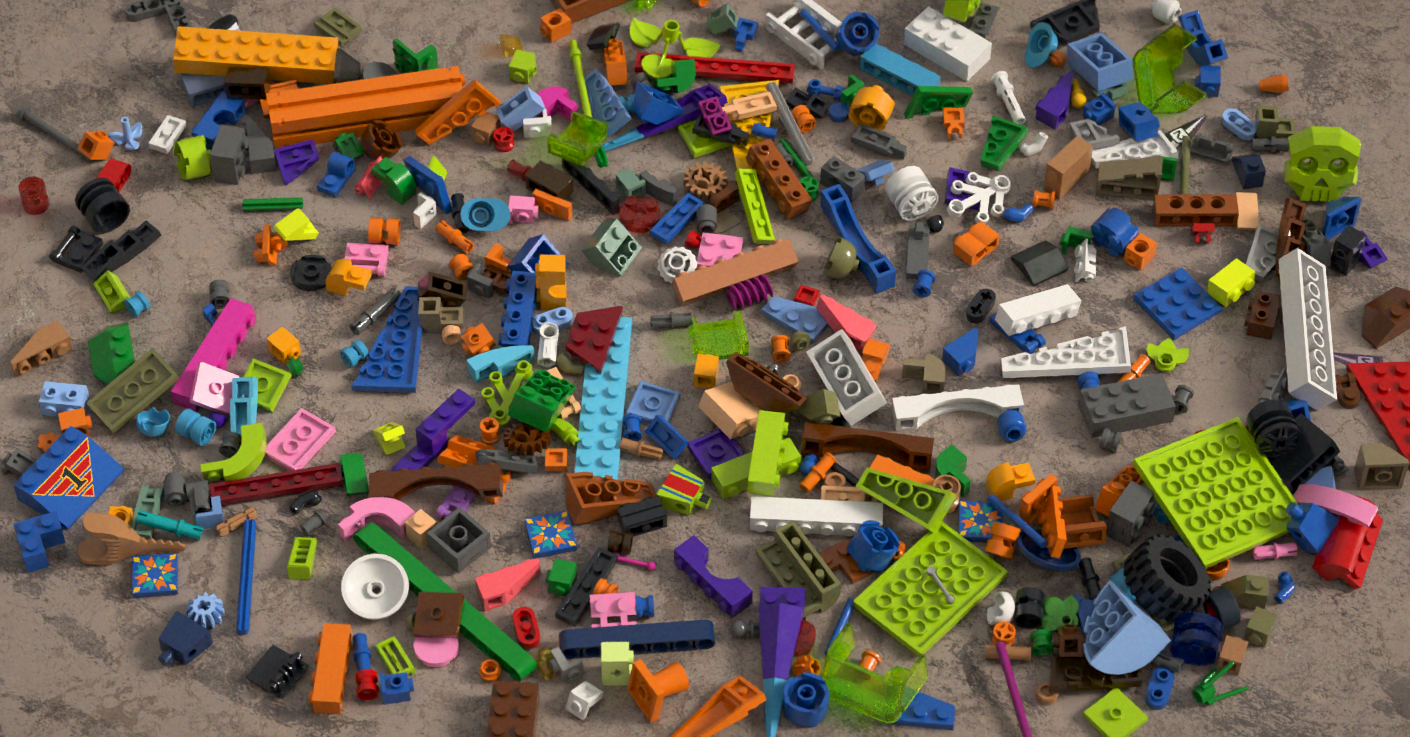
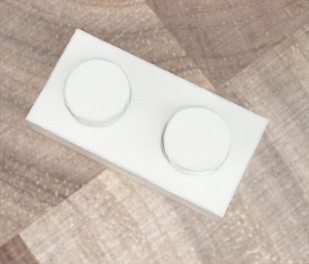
[149,115,186,154]

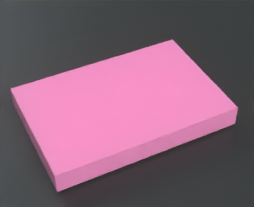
[264,408,336,471]

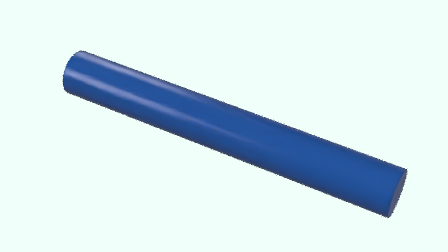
[800,9,840,52]
[824,598,854,657]

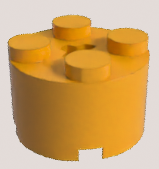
[848,85,895,131]

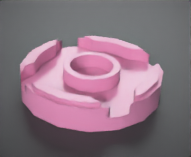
[413,637,459,668]

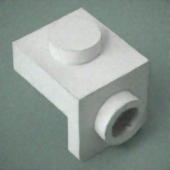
[523,109,552,138]

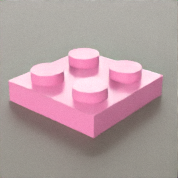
[696,232,743,267]

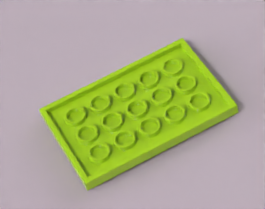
[853,521,1008,658]

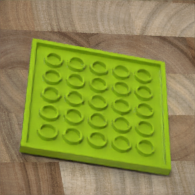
[1132,417,1299,568]

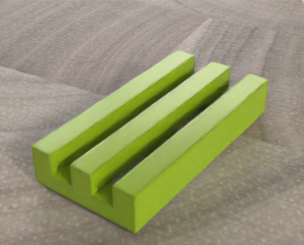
[374,636,416,675]

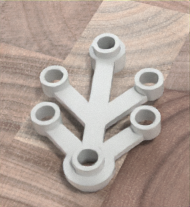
[947,172,1011,224]

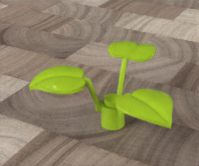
[629,18,720,79]

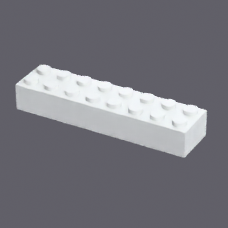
[1279,248,1337,411]

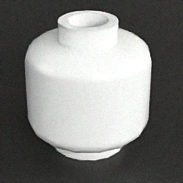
[1151,0,1182,24]

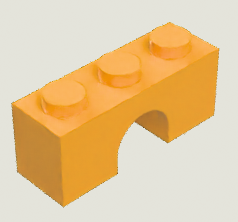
[535,255,567,310]

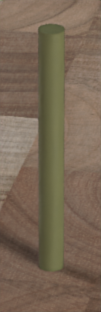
[1180,136,1190,195]

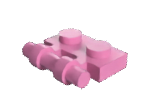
[590,592,637,627]

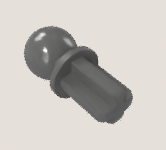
[730,620,760,638]

